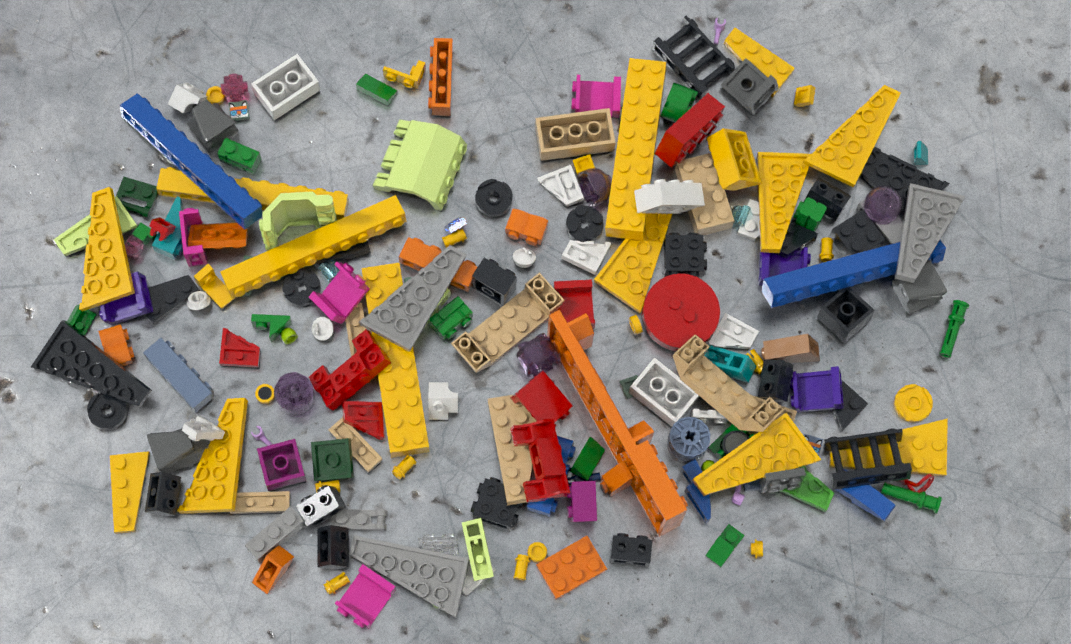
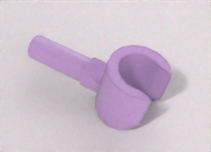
[714,18,726,45]
[251,426,272,446]
[732,485,745,506]

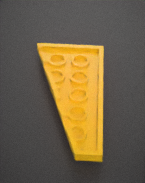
[594,213,672,314]

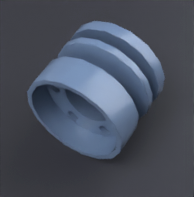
[667,417,711,464]

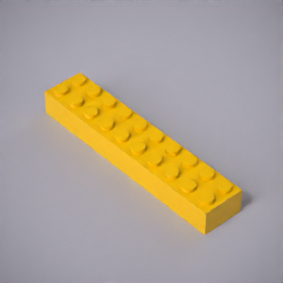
[605,58,666,241]
[361,263,430,458]

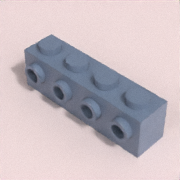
[143,338,214,413]

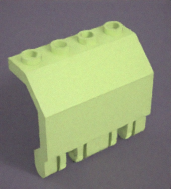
[372,120,467,211]
[259,192,337,250]

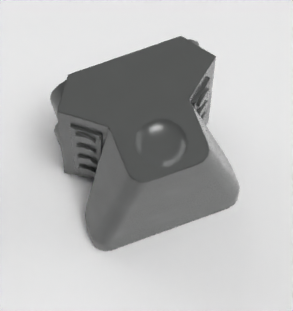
[186,100,239,151]
[892,260,947,314]
[147,428,199,474]

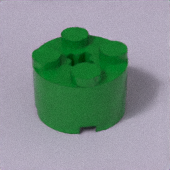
[660,82,698,123]

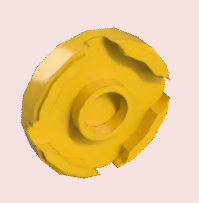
[894,384,933,423]

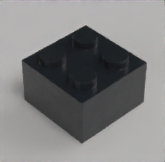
[829,210,885,257]
[472,257,517,306]
[817,287,875,343]

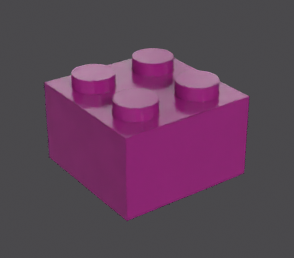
[257,439,306,491]
[567,481,597,522]

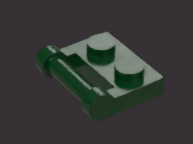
[116,176,158,218]

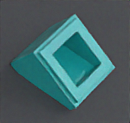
[914,141,928,165]

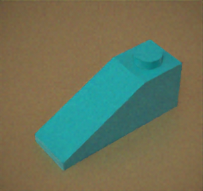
[152,196,183,260]
[704,345,756,383]

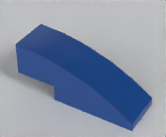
[681,459,711,524]
[835,469,895,522]

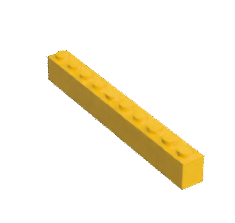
[156,167,349,220]
[220,195,407,298]

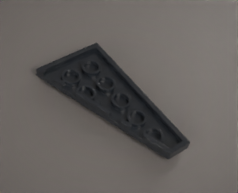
[860,147,950,216]
[31,320,152,406]

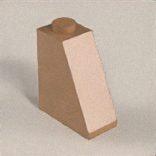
[761,334,820,363]

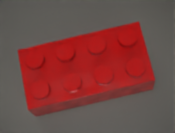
[654,93,726,168]

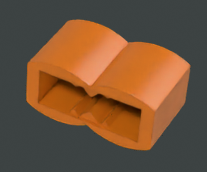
[505,209,548,246]
[98,324,135,366]

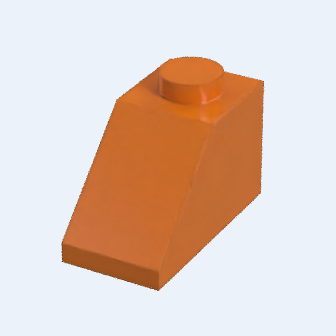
[600,461,633,497]
[252,545,294,594]

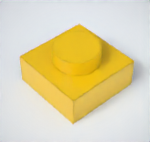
[794,85,816,107]
[573,154,596,178]

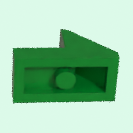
[251,314,292,342]
[705,524,745,567]

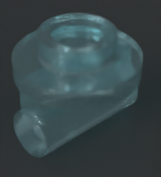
[731,205,751,226]
[318,261,340,282]

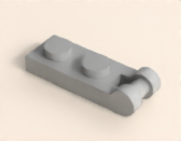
[331,509,387,531]

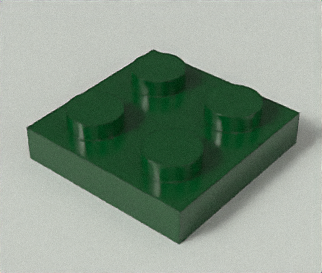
[311,438,354,481]

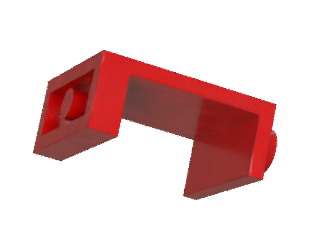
[553,279,595,329]
[511,371,573,427]

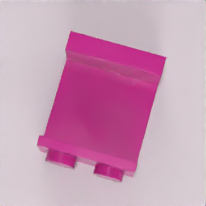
[571,74,621,118]
[179,208,208,267]
[309,261,370,324]
[335,564,396,629]

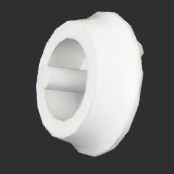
[513,247,536,268]
[187,291,211,310]
[312,317,334,341]

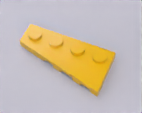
[723,27,795,97]
[110,451,150,534]

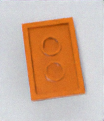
[188,223,248,249]
[536,536,607,600]

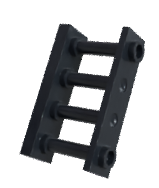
[652,15,735,100]
[823,428,912,490]

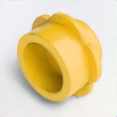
[751,539,763,559]

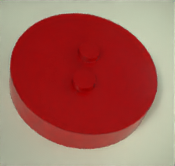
[642,274,720,351]

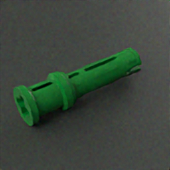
[939,300,969,358]
[881,482,942,514]

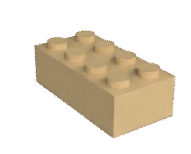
[535,108,616,161]
[675,153,734,236]

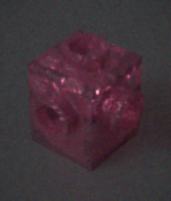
[221,74,248,103]

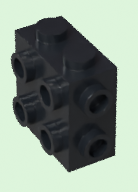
[664,232,707,278]
[470,477,523,531]

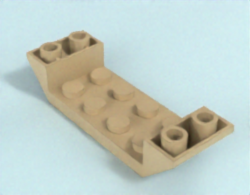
[451,272,564,372]
[673,335,784,432]

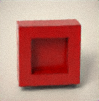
[149,217,176,241]

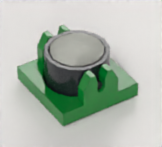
[707,424,754,460]

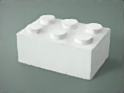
[251,54,320,120]
[634,179,705,214]
[629,358,699,427]

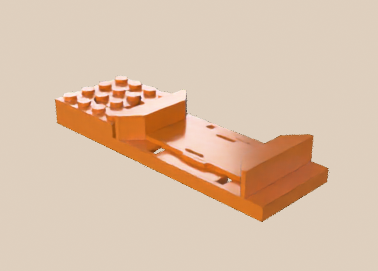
[547,310,688,537]

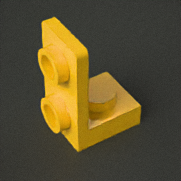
[383,60,426,89]
[194,264,235,309]

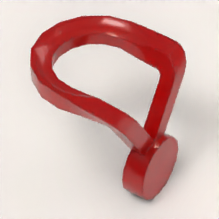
[899,474,934,493]

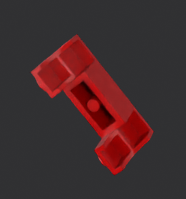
[309,329,391,411]
[510,419,570,502]

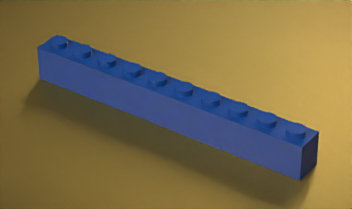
[120,93,262,230]
[762,239,946,308]

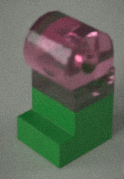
[125,222,157,260]

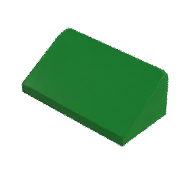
[356,73,398,106]
[67,304,96,336]
[570,437,605,481]

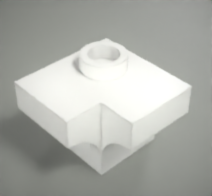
[168,82,207,113]
[428,382,458,420]

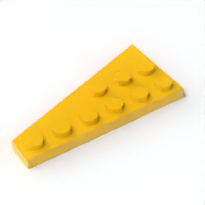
[803,85,901,187]
[757,152,811,253]
[79,187,135,312]
[177,398,248,514]
[692,413,821,496]
[829,418,948,477]

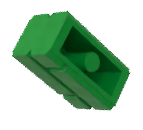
[217,138,262,175]
[793,197,827,232]
[428,296,473,341]

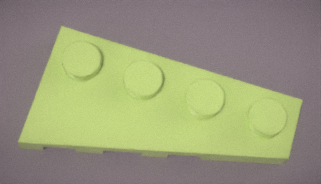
[54,196,138,256]

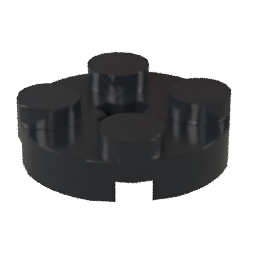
[475,179,513,217]
[566,205,604,242]
[282,269,321,307]
[87,393,127,431]

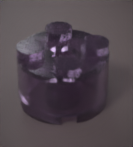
[516,333,561,377]
[274,372,315,416]

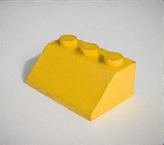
[707,128,762,191]

